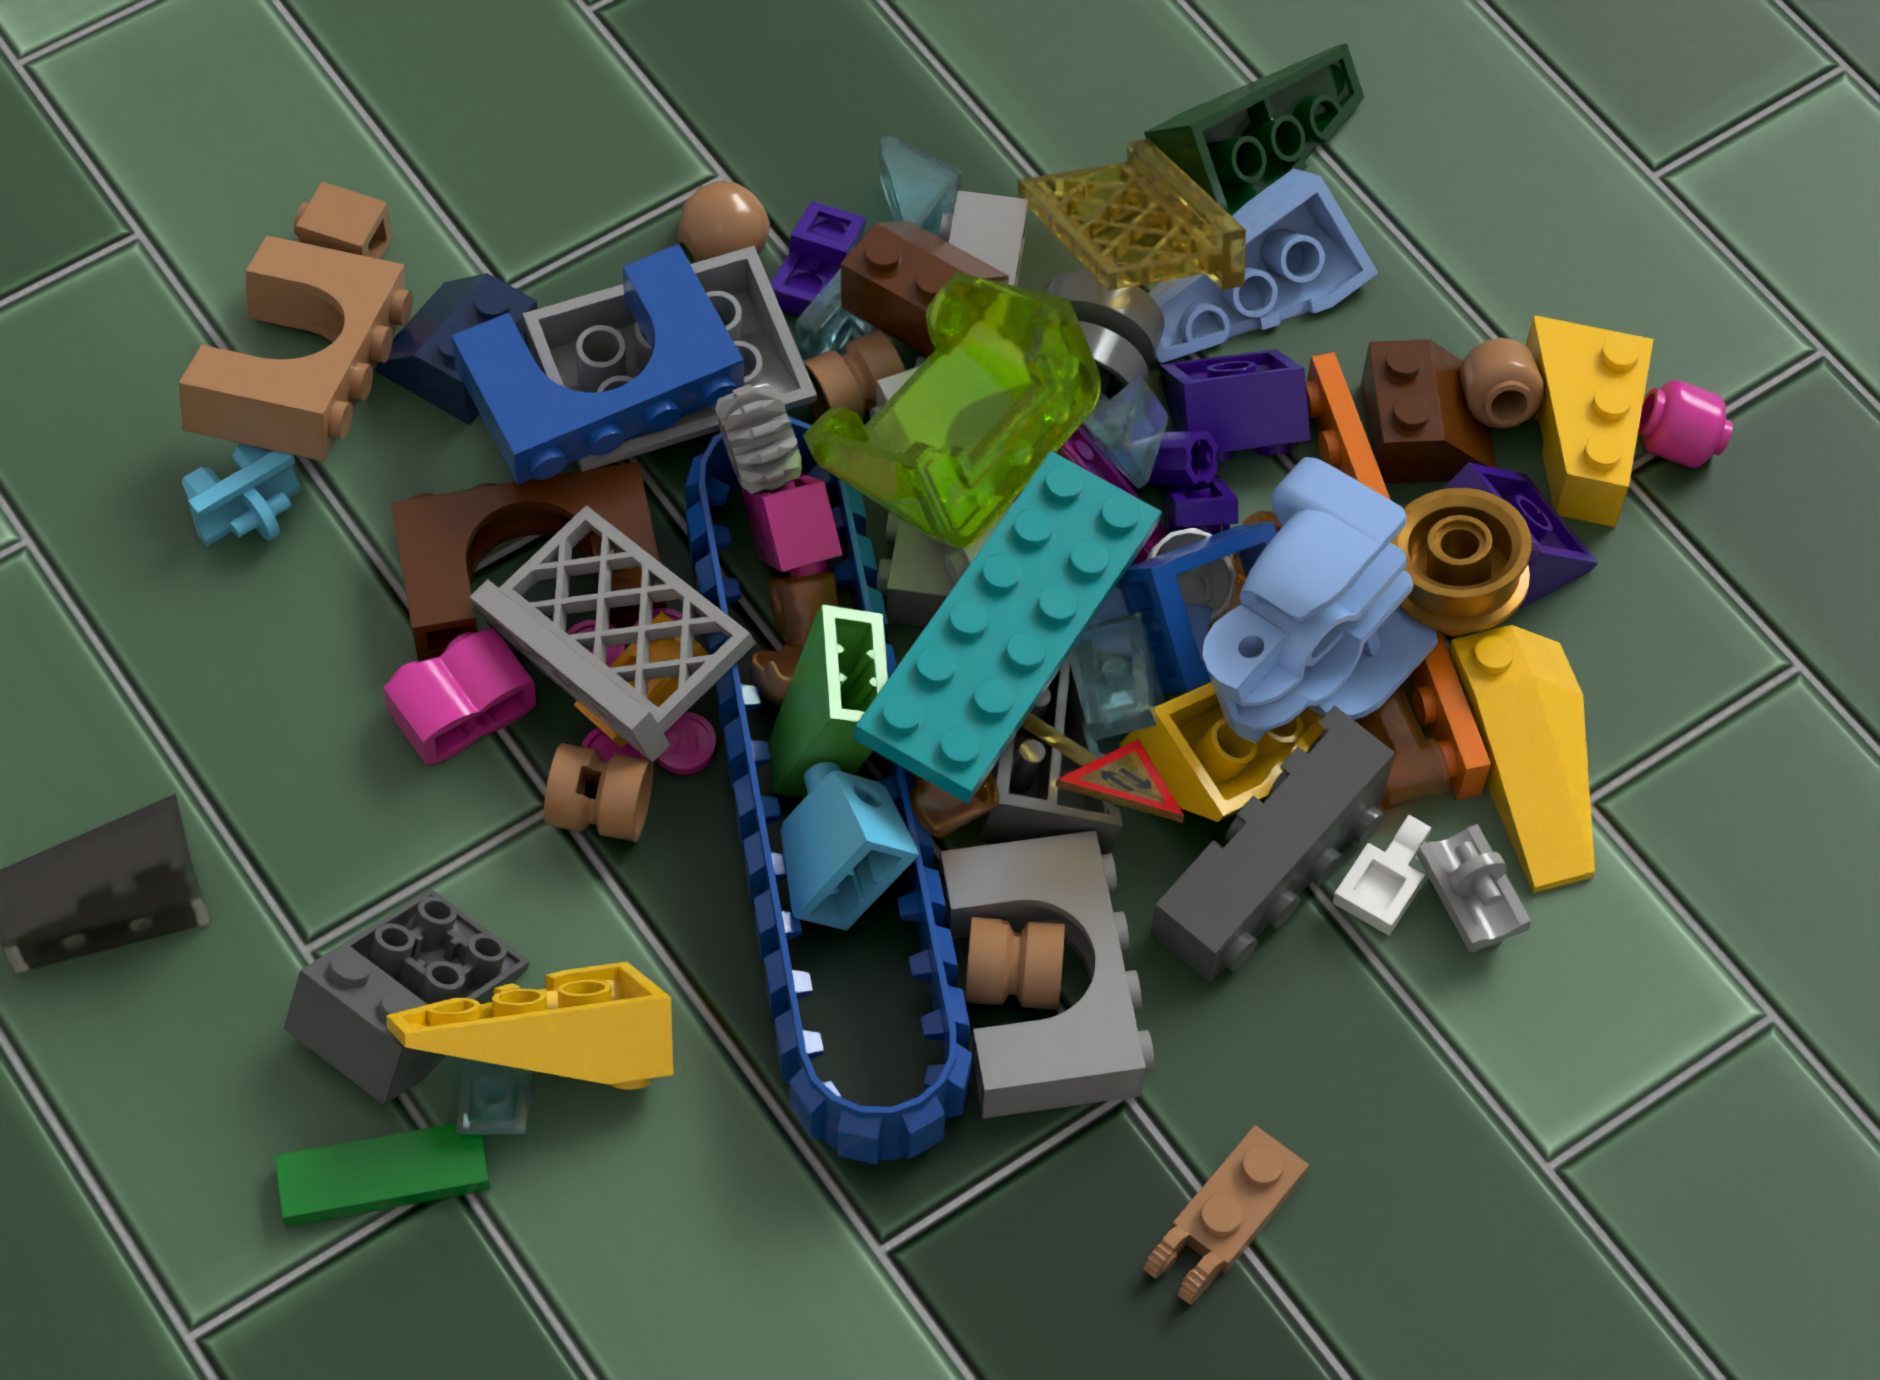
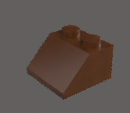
[841,221,1009,361]
[1361,340,1496,483]

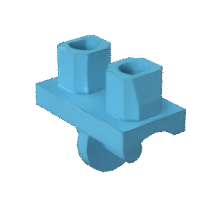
[181,443,302,547]

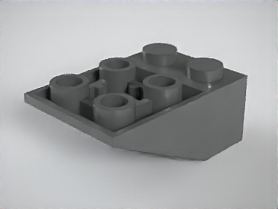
[283,888,530,1105]

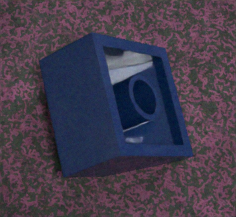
[374,273,538,425]

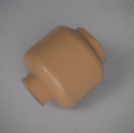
[1459,338,1545,429]

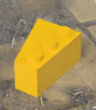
[1525,315,1654,527]

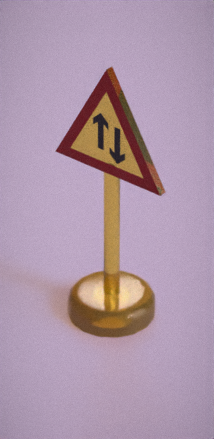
[1022,713,1184,823]

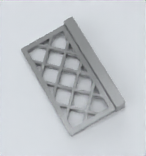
[470,505,756,763]

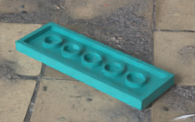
[853,451,1162,804]

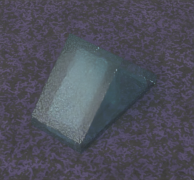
[879,136,962,236]

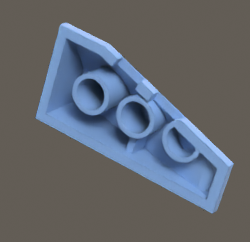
[1148,168,1378,363]

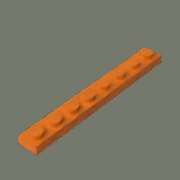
[1306,352,1491,801]

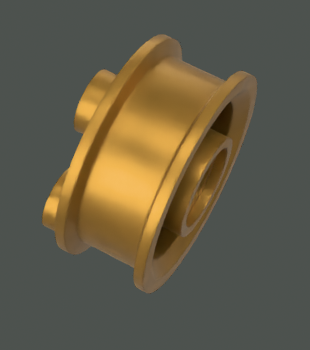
[1391,488,1531,636]

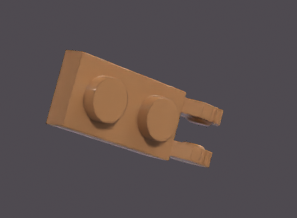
[1143,1125,1310,1305]

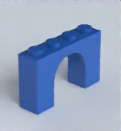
[451,244,744,485]

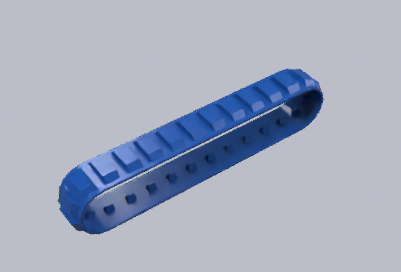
[685,416,972,1165]

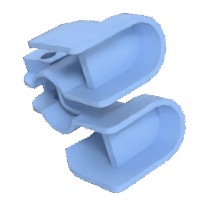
[1202,457,1438,743]

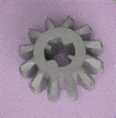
[715,383,802,494]

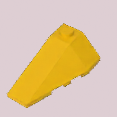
[1448,625,1595,893]
[1119,682,1323,822]
[386,962,674,1090]

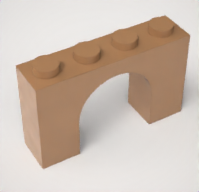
[179,235,413,462]

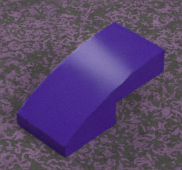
[770,201,867,323]

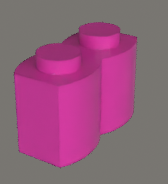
[383,628,536,766]

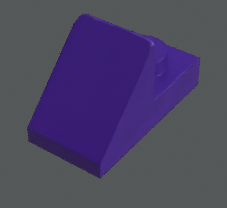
[1160,476,1239,557]

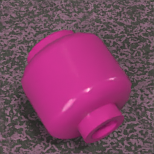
[1638,380,1733,468]

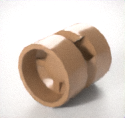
[803,330,905,435]
[544,743,653,842]
[965,917,1065,1010]

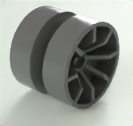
[1023,270,1165,432]

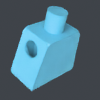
[780,762,919,931]

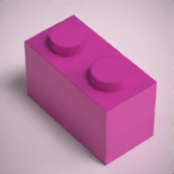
[741,472,843,578]

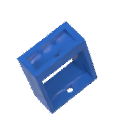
[1120,521,1277,693]

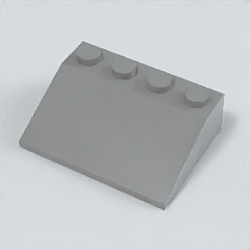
[523,246,817,472]

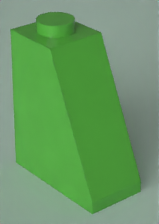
[770,604,888,798]

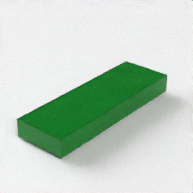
[274,1119,491,1227]

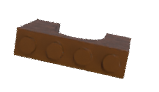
[391,461,667,661]

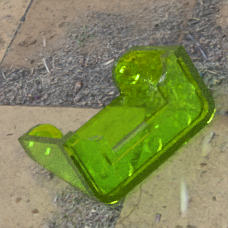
[803,272,1101,549]

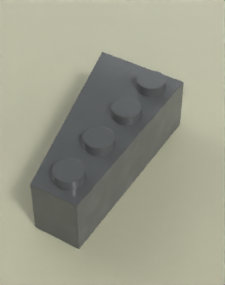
[1151,705,1395,983]

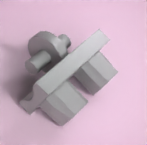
[1417,824,1531,953]

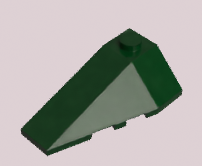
[1144,43,1364,232]

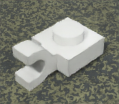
[1333,815,1431,936]

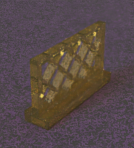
[1018,139,1246,291]

